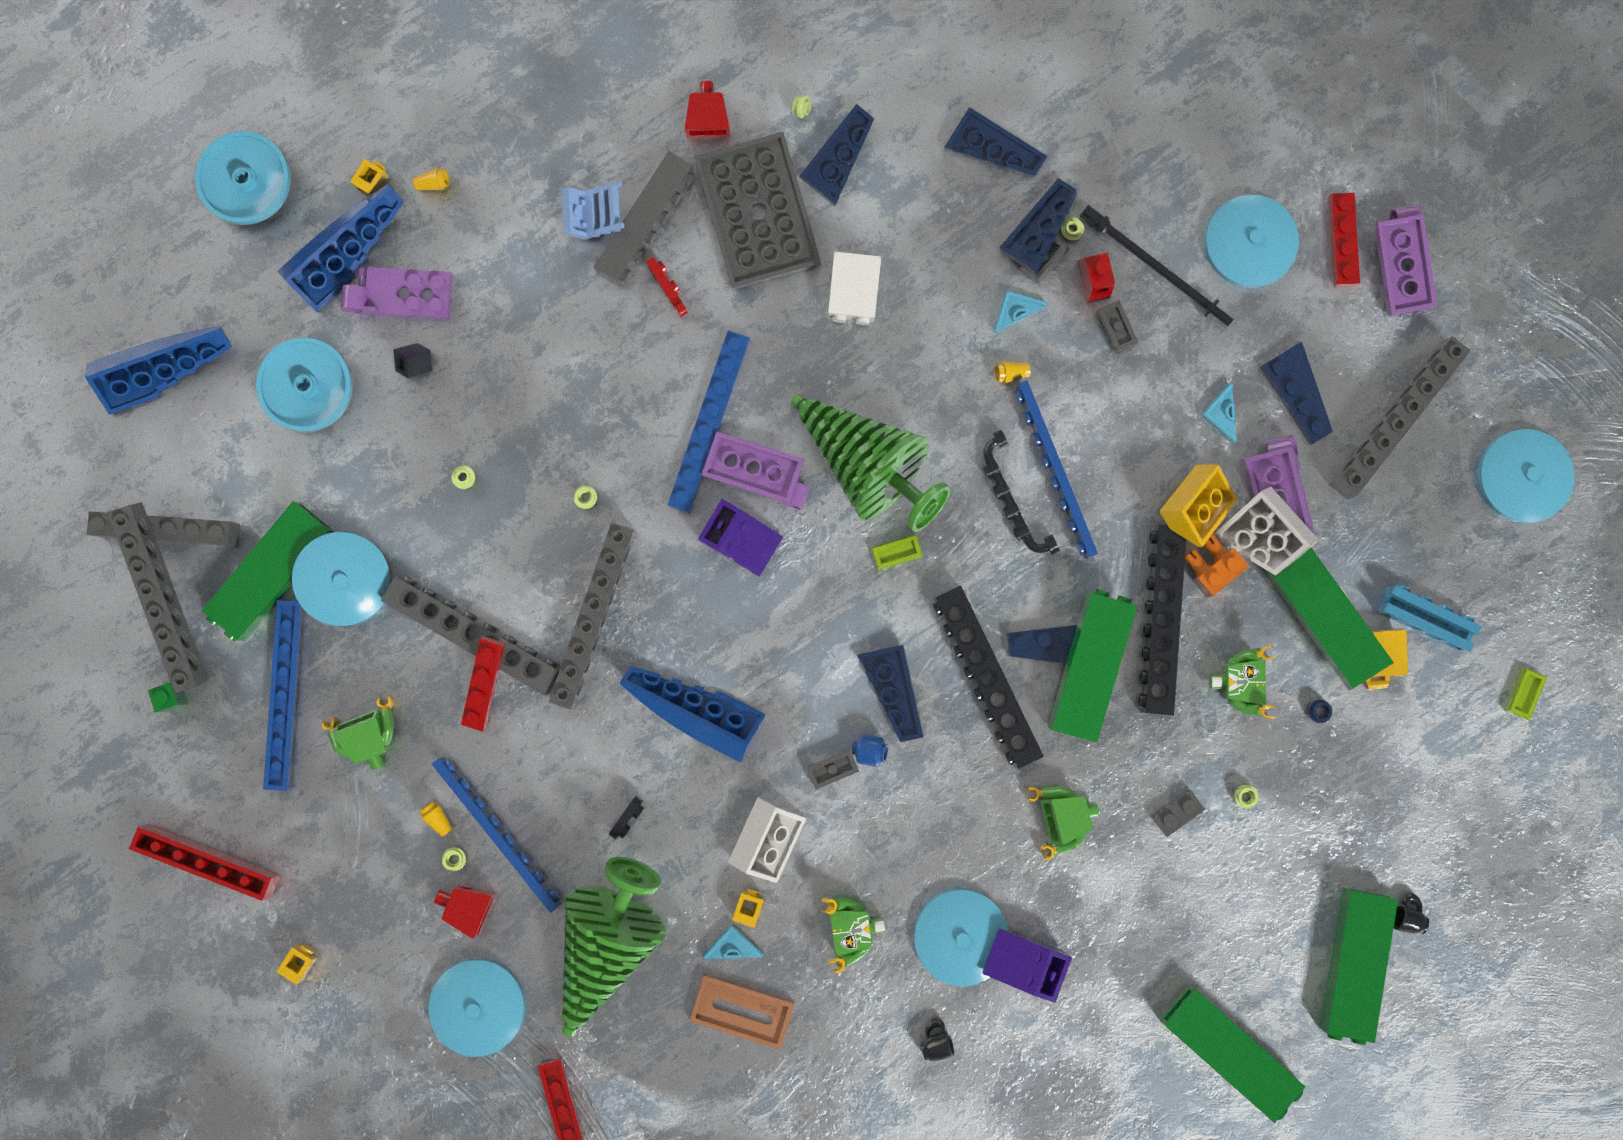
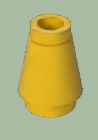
[413,167,450,191]
[994,361,1030,384]
[419,801,452,837]

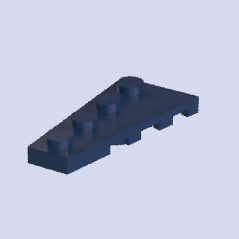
[799,104,875,207]
[944,107,1047,177]
[999,178,1077,275]
[1260,341,1333,445]
[1006,625,1077,664]
[857,645,924,742]

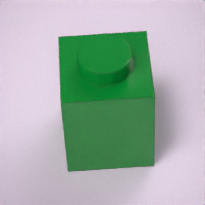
[148,682,188,713]

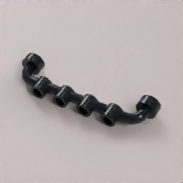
[982,429,1060,555]

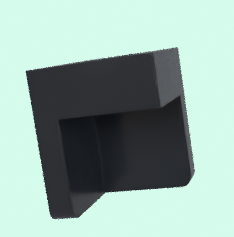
[393,343,432,378]

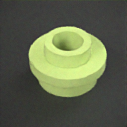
[792,95,811,119]
[1060,217,1084,241]
[451,466,476,489]
[574,486,597,509]
[1234,785,1259,809]
[442,847,466,871]

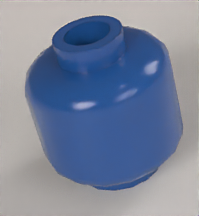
[852,734,888,767]

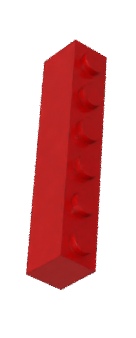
[129,824,281,901]

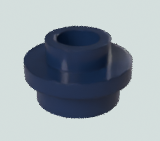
[1308,700,1332,723]

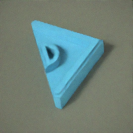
[994,290,1047,333]
[1201,382,1237,443]
[702,923,764,960]

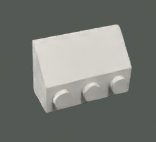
[728,797,806,883]

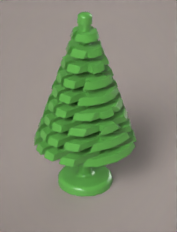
[791,394,951,532]
[562,857,666,1037]

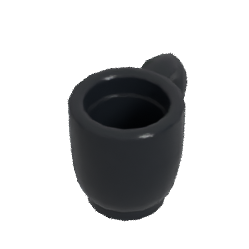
[1394,893,1429,935]
[921,1018,955,1061]

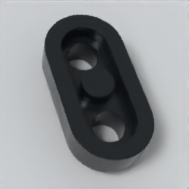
[608,796,645,840]

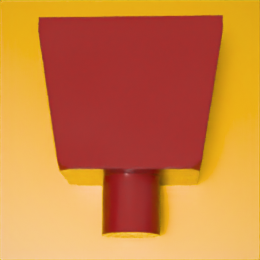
[685,81,730,137]
[1077,253,1115,304]
[434,885,496,939]

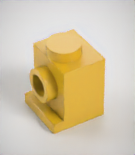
[350,159,389,196]
[732,888,764,928]
[276,943,318,985]

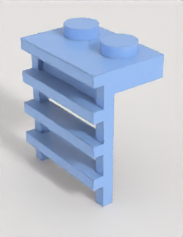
[562,181,624,240]

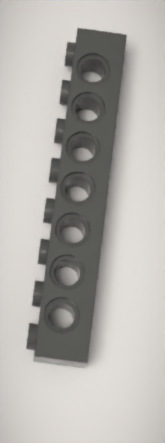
[1329,336,1471,499]
[107,502,208,693]
[549,522,637,710]
[381,575,560,695]

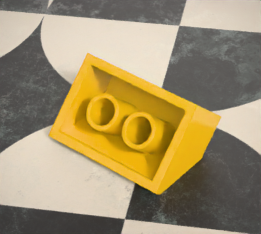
[1160,464,1238,547]

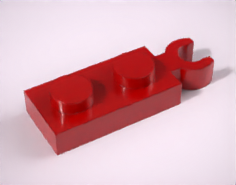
[646,257,688,318]

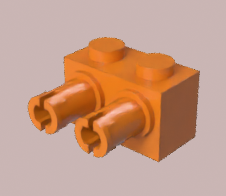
[1185,534,1250,598]

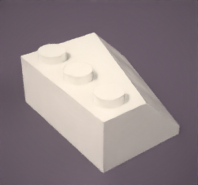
[1214,487,1319,575]

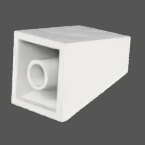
[828,252,881,325]

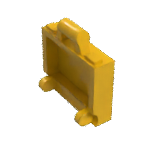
[1364,628,1408,689]

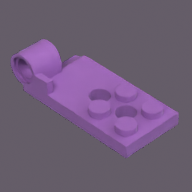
[1376,204,1437,316]
[341,267,453,320]
[702,431,810,510]
[1245,435,1316,536]

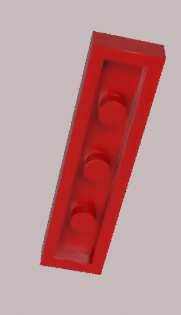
[1329,192,1360,287]
[461,636,505,732]
[537,1058,585,1140]

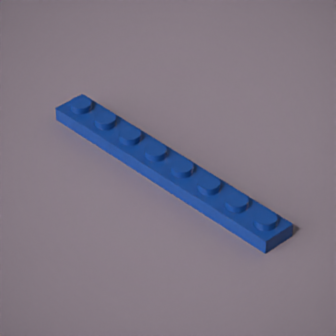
[668,330,750,513]
[1014,380,1098,559]
[263,600,303,791]
[432,757,561,913]

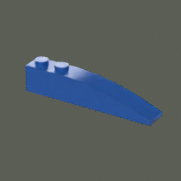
[277,184,404,312]
[85,326,232,414]
[620,666,766,763]

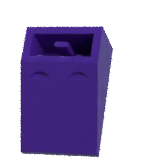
[698,499,783,577]
[982,928,1072,1003]

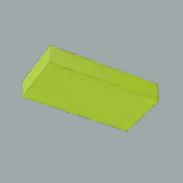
[871,534,923,570]
[1505,668,1547,720]

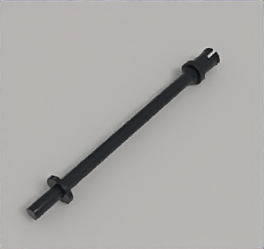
[1079,204,1234,326]

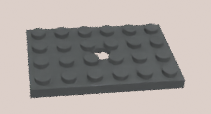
[694,132,821,290]

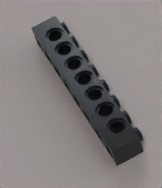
[1138,524,1186,716]
[932,585,1044,769]

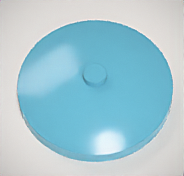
[195,131,291,225]
[1204,195,1299,288]
[256,338,353,432]
[1477,429,1575,523]
[292,531,391,626]
[914,889,1009,986]
[428,958,525,1057]

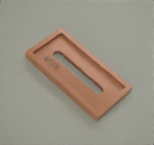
[689,974,795,1050]

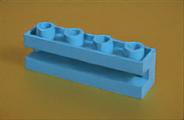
[1376,584,1482,652]

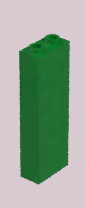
[202,501,335,641]
[1266,548,1394,691]
[1048,589,1138,743]
[1320,888,1398,1045]
[1160,985,1306,1124]

